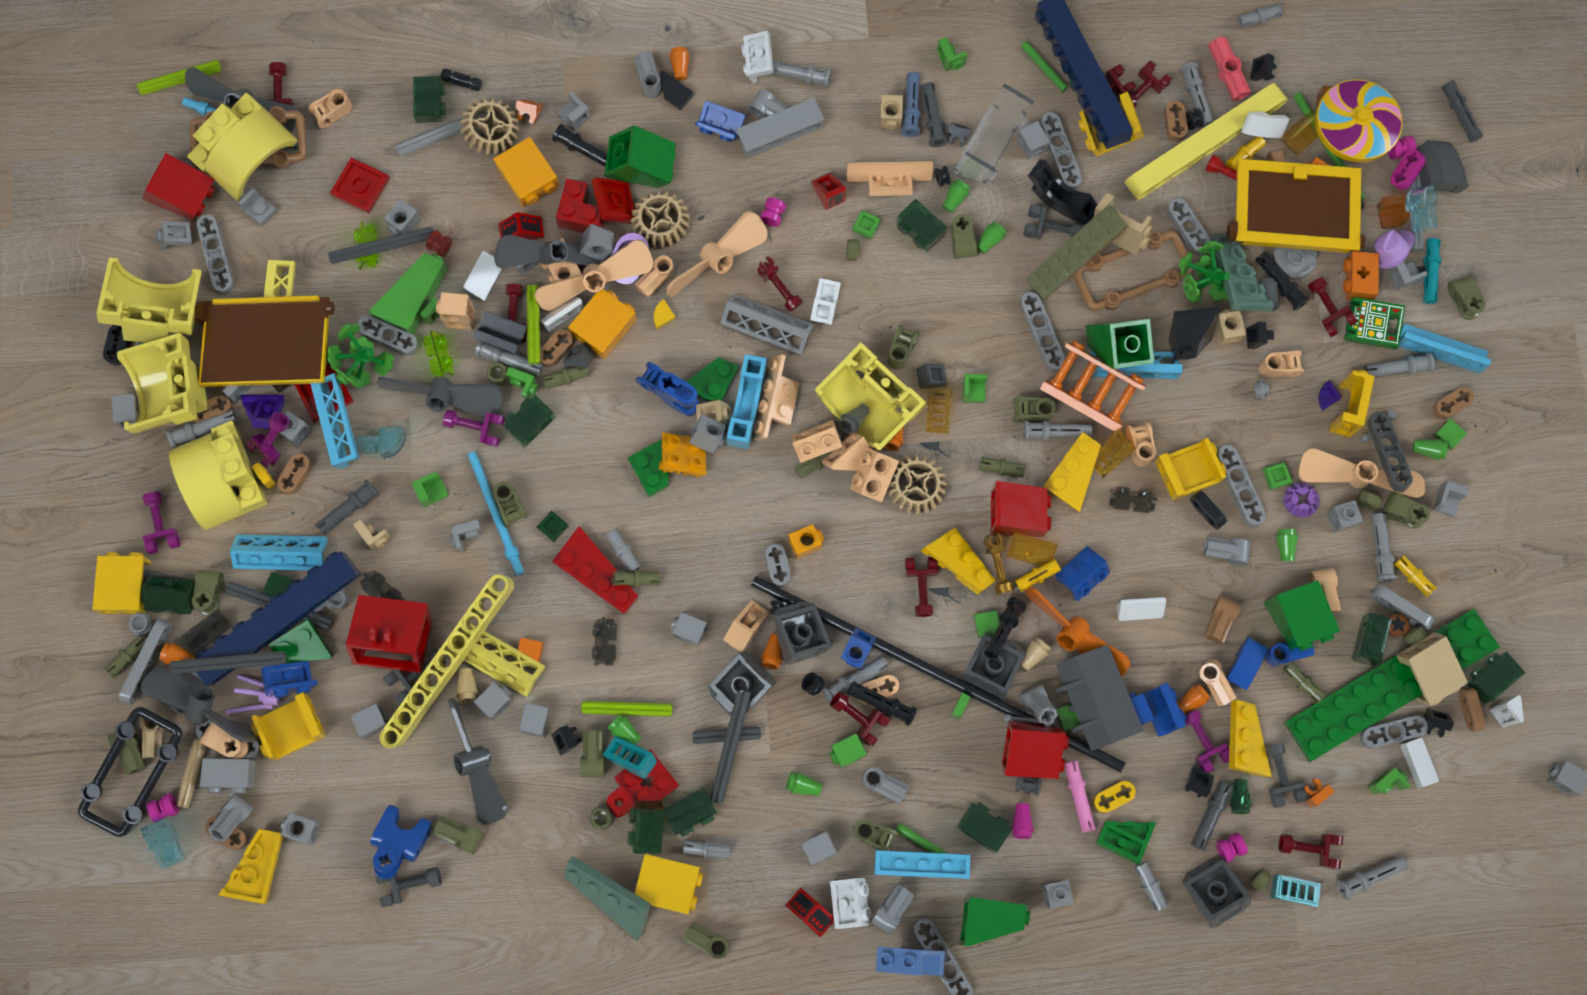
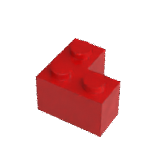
[556,178,605,233]

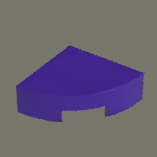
[1318,380,1342,411]

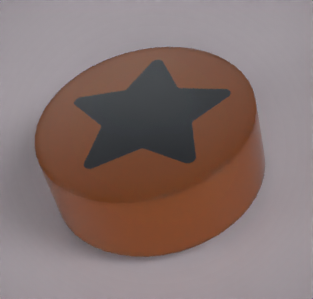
[1384,614,1409,637]

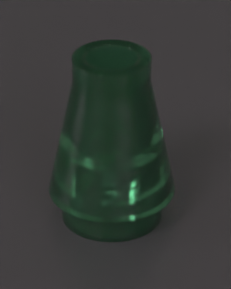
[1229,779,1253,815]

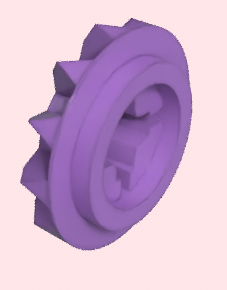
[1283,482,1320,518]

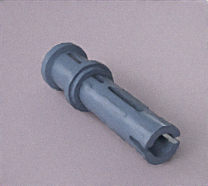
[901,72,921,137]

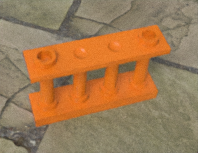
[1040,340,1146,433]

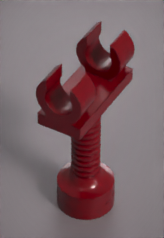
[1118,60,1172,108]
[267,62,294,105]
[1077,64,1137,111]
[757,256,803,312]
[1308,277,1358,337]
[505,283,527,342]
[905,557,938,617]
[830,691,891,746]
[1278,834,1344,869]

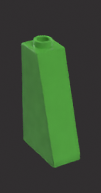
[369,253,448,335]

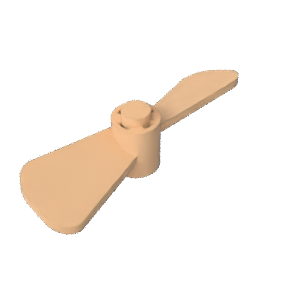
[667,211,767,297]
[535,240,653,311]
[1298,448,1425,498]

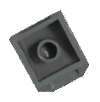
[1417,140,1469,194]
[774,602,832,665]
[962,633,1026,699]
[708,651,776,716]
[1182,858,1251,928]

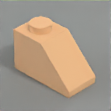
[821,433,872,471]
[723,600,770,652]

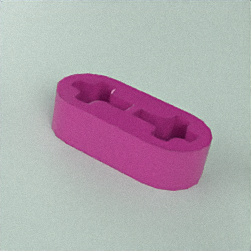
[1390,149,1425,190]

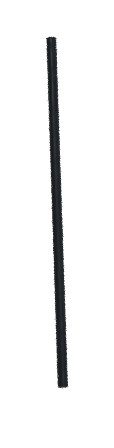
[751,576,1125,773]

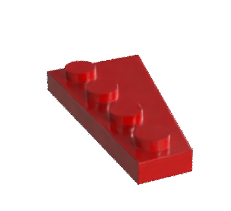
[552,526,638,615]

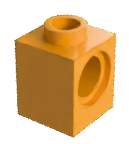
[788,524,824,559]

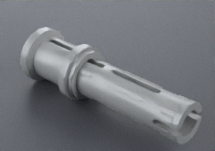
[772,60,832,88]
[1179,62,1214,127]
[475,340,543,377]
[1364,352,1435,377]
[166,410,237,448]
[1023,420,1092,440]
[1371,513,1398,583]
[822,656,889,704]
[1336,855,1408,900]

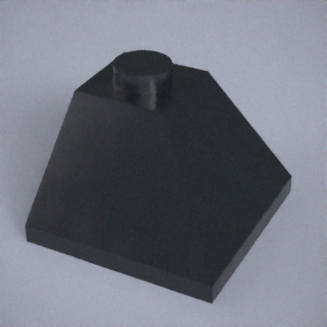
[1168,307,1219,360]

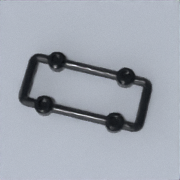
[78,707,182,837]

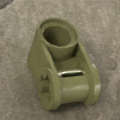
[951,214,977,259]
[1448,275,1486,320]
[887,324,920,369]
[1012,396,1056,423]
[493,481,527,527]
[1382,492,1430,529]
[192,570,224,616]
[853,820,900,851]

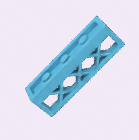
[1399,324,1491,374]
[1090,350,1183,379]
[311,373,359,469]
[230,534,328,570]
[873,850,971,879]

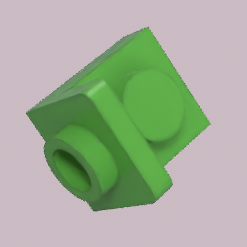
[936,37,968,71]
[506,367,538,401]
[1368,768,1411,794]

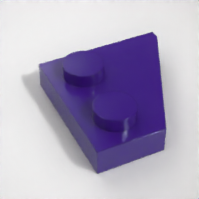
[240,394,285,429]

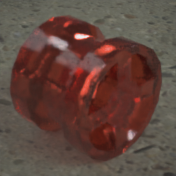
[426,230,452,257]

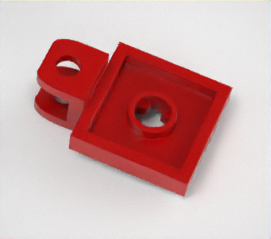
[606,749,679,818]

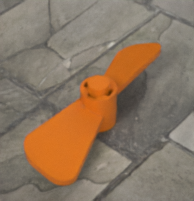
[1025,587,1130,677]

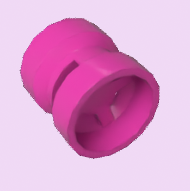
[1388,135,1416,160]
[760,197,787,227]
[146,793,180,824]
[1215,832,1248,863]

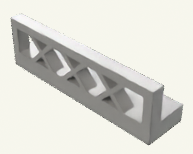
[720,294,814,355]

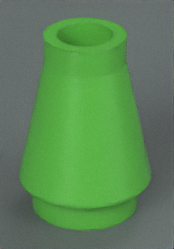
[942,179,970,213]
[977,221,1006,254]
[1412,439,1448,460]
[1275,529,1298,561]
[607,714,642,745]
[786,771,822,797]

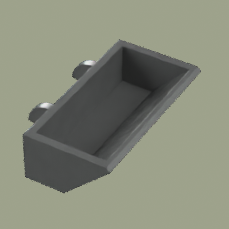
[1054,645,1144,751]

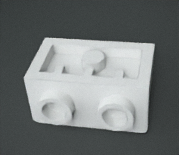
[741,31,774,83]
[830,878,872,929]

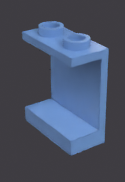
[876,947,945,976]

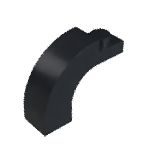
[1028,159,1097,224]

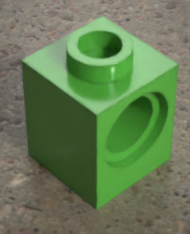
[829,733,867,768]

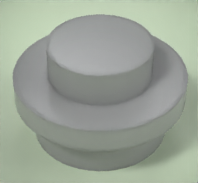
[1254,378,1269,400]
[129,613,153,636]

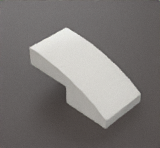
[1241,111,1290,138]
[810,278,841,325]

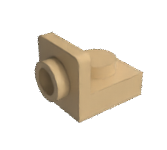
[696,400,732,426]
[353,520,391,550]

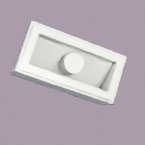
[463,251,502,302]
[540,296,584,332]
[1116,597,1166,621]
[1489,694,1524,728]
[1400,737,1439,789]

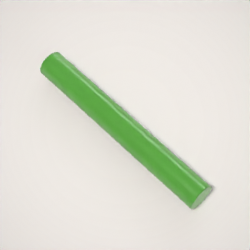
[1021,41,1069,92]
[895,823,947,853]

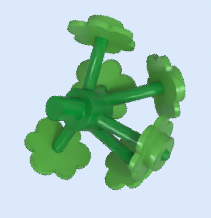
[1179,241,1230,303]
[327,324,394,388]

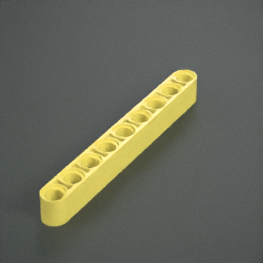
[1124,83,1288,200]
[380,575,514,748]

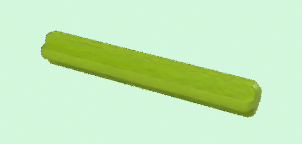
[137,60,222,95]
[527,284,540,365]
[581,701,673,717]

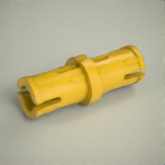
[1225,136,1266,171]
[1393,555,1437,597]
[1014,559,1061,592]

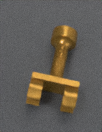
[984,533,1014,594]

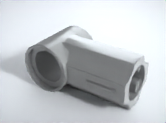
[634,52,661,98]
[749,89,789,118]
[1203,536,1251,566]
[1020,685,1058,726]
[861,767,909,804]
[208,793,253,842]
[871,884,915,935]

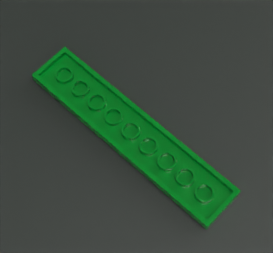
[1284,609,1500,762]

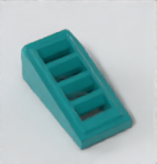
[603,736,657,779]
[1271,874,1321,907]

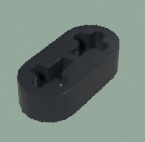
[103,325,130,366]
[1190,490,1227,530]

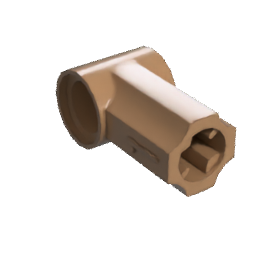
[1204,595,1242,644]

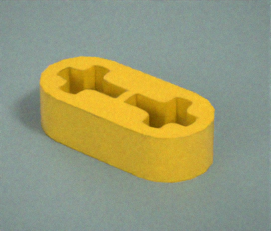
[1093,781,1136,813]

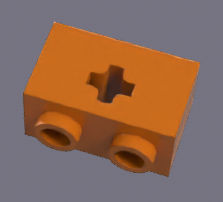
[1343,251,1379,300]

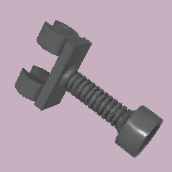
[1023,205,1084,240]
[383,648,447,704]
[1265,743,1307,808]
[375,867,442,907]

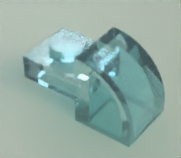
[1405,185,1438,233]
[356,426,406,459]
[140,818,185,870]

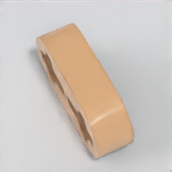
[858,675,899,705]

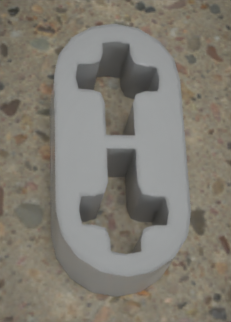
[765,544,791,587]

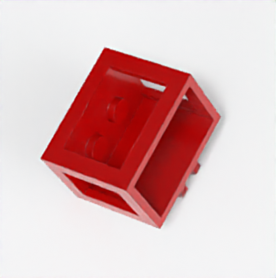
[345,595,433,673]

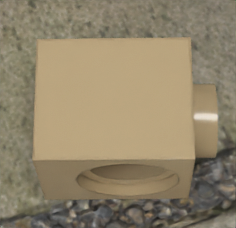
[880,95,903,130]
[1215,309,1246,345]

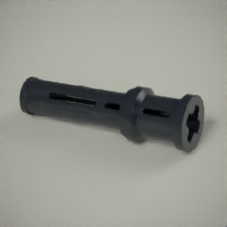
[552,124,607,167]
[1255,252,1310,311]
[984,597,1027,660]
[847,681,917,726]

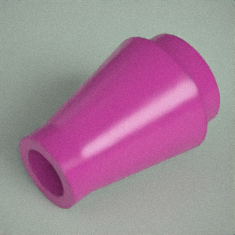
[1011,803,1034,839]

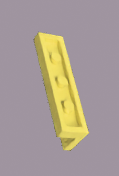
[264,260,296,297]
[457,623,545,697]

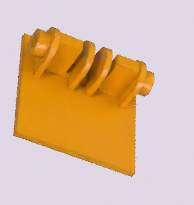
[659,432,706,478]

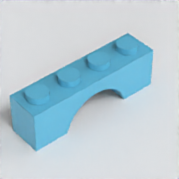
[726,354,767,450]

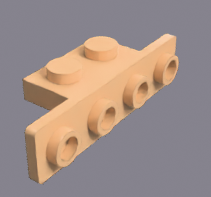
[847,161,933,196]
[753,354,800,441]

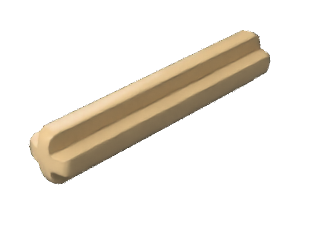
[176,739,206,808]

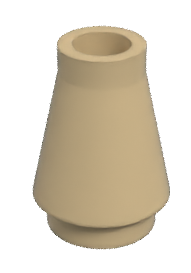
[1021,637,1051,671]
[456,668,479,704]

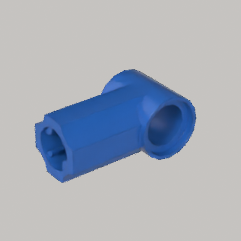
[1265,642,1315,666]

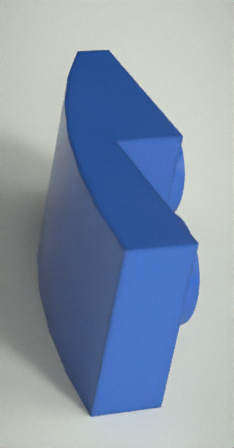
[1226,636,1268,691]

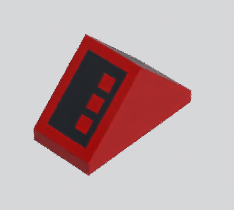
[811,173,846,210]
[498,212,545,240]
[785,888,834,938]

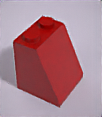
[142,153,216,221]
[991,481,1051,537]
[1001,720,1069,779]

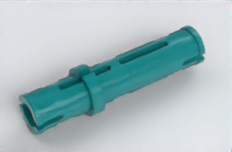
[1423,238,1442,304]

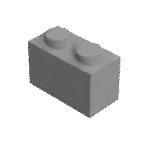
[200,758,256,794]

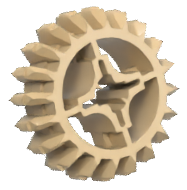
[460,97,519,155]
[631,190,690,249]
[888,455,947,515]

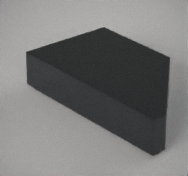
[660,70,694,111]

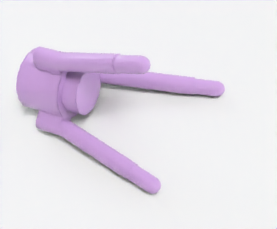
[226,674,281,714]

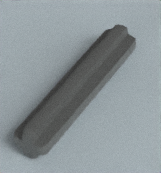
[692,726,761,744]

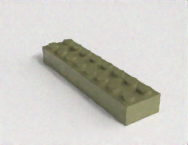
[1026,204,1129,300]

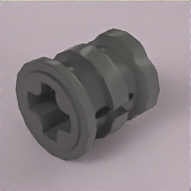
[1015,777,1042,797]

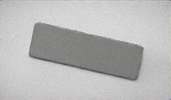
[736,98,825,159]

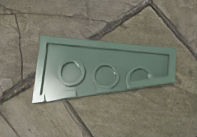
[1212,234,1275,311]
[564,856,651,941]

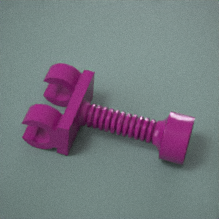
[443,409,506,447]
[246,413,290,469]
[142,492,180,555]
[1185,709,1229,773]

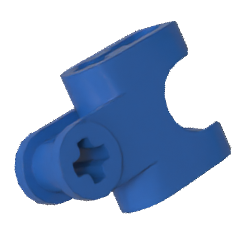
[635,362,699,417]
[370,805,432,880]

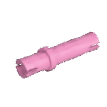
[1065,761,1096,833]

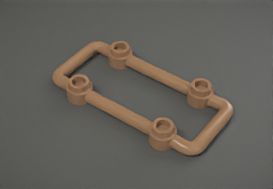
[189,106,307,169]
[1073,230,1193,311]

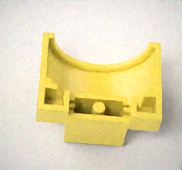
[187,93,298,202]
[96,257,201,343]
[117,333,208,434]
[815,342,926,451]
[169,421,268,530]

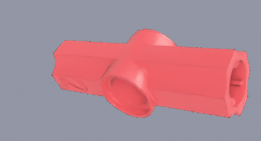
[1208,36,1251,102]

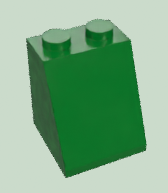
[604,125,676,188]
[1085,319,1154,369]
[1264,580,1340,652]
[959,897,1030,946]

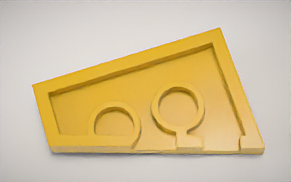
[1043,432,1101,513]
[921,528,996,595]
[1229,700,1272,778]
[218,829,283,904]

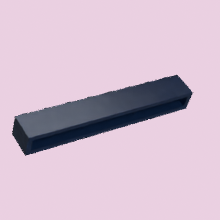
[1035,0,1133,149]
[194,551,362,686]

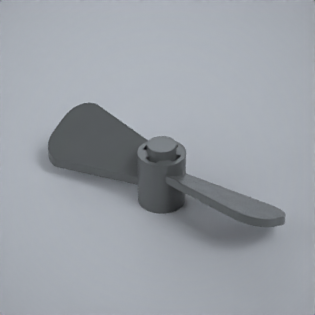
[185,67,298,133]
[494,235,606,269]
[377,377,503,418]
[141,664,255,742]
[448,698,507,825]

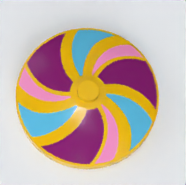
[1315,79,1402,163]

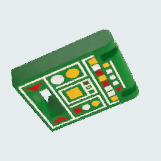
[1344,297,1405,350]

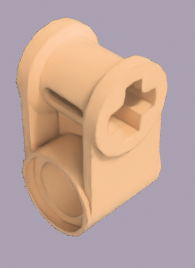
[308,89,352,129]
[1259,350,1305,378]
[1126,422,1156,467]
[199,721,248,759]

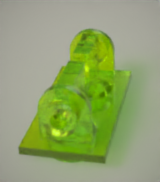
[353,221,378,270]
[423,331,454,378]

